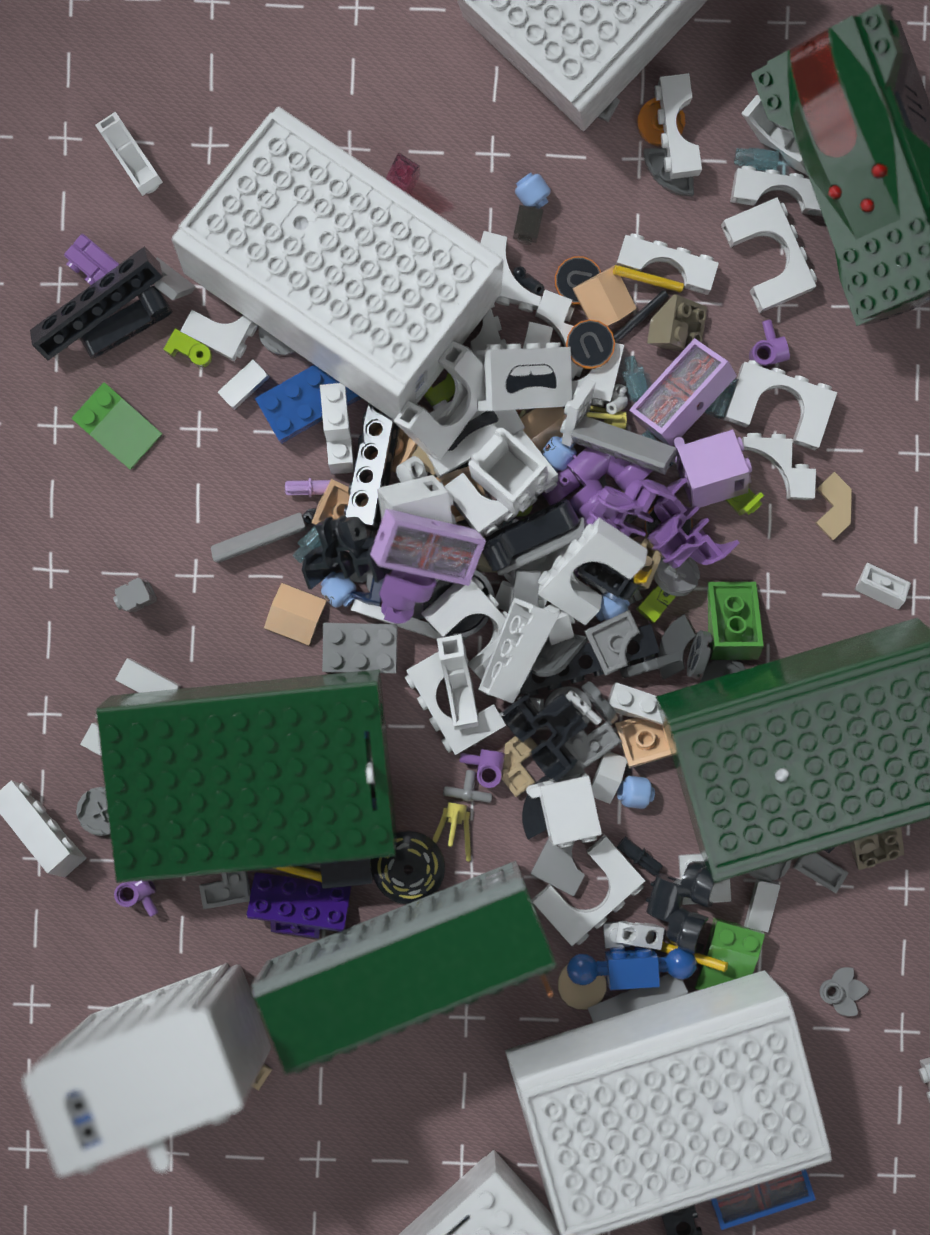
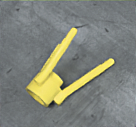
[586,405,627,430]
[433,802,471,862]

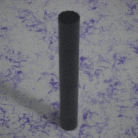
[613,290,669,343]

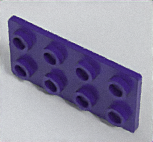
[247,872,351,939]

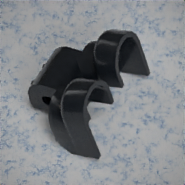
[302,515,393,590]
[499,694,588,782]
[646,861,714,954]

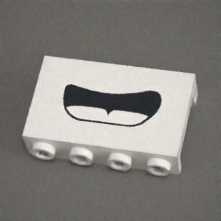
[477,342,572,411]
[426,399,525,478]

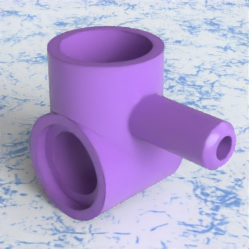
[749,320,790,368]
[541,467,580,505]
[459,749,505,788]
[114,880,158,917]

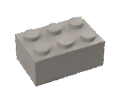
[322,623,398,673]

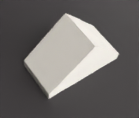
[591,751,627,804]

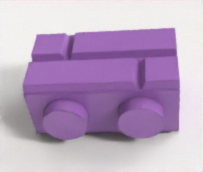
[64,233,119,285]

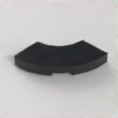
[522,775,550,840]

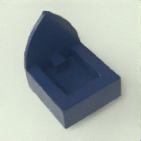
[351,577,385,606]

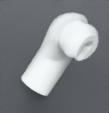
[606,384,628,414]

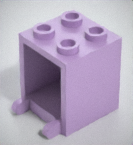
[674,430,752,508]

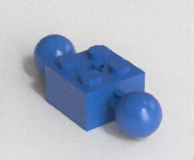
[567,946,697,990]

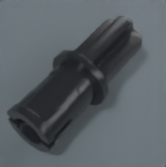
[616,836,662,876]

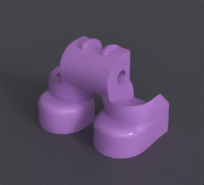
[567,447,653,525]
[647,477,739,568]
[586,479,676,537]
[379,569,436,624]

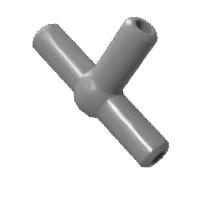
[443,770,492,803]

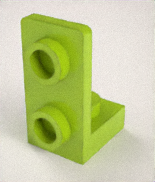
[725,488,764,516]

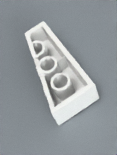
[479,598,559,703]
[0,780,86,878]

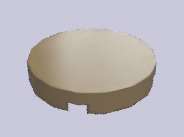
[558,964,606,1009]

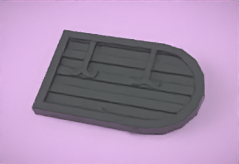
[531,634,588,677]

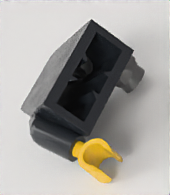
[577,562,652,600]

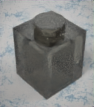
[513,205,543,245]

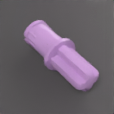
[285,478,330,497]

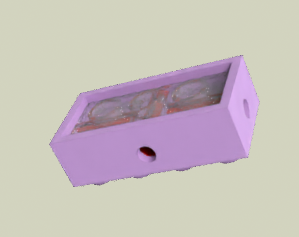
[629,338,737,446]
[370,509,486,586]

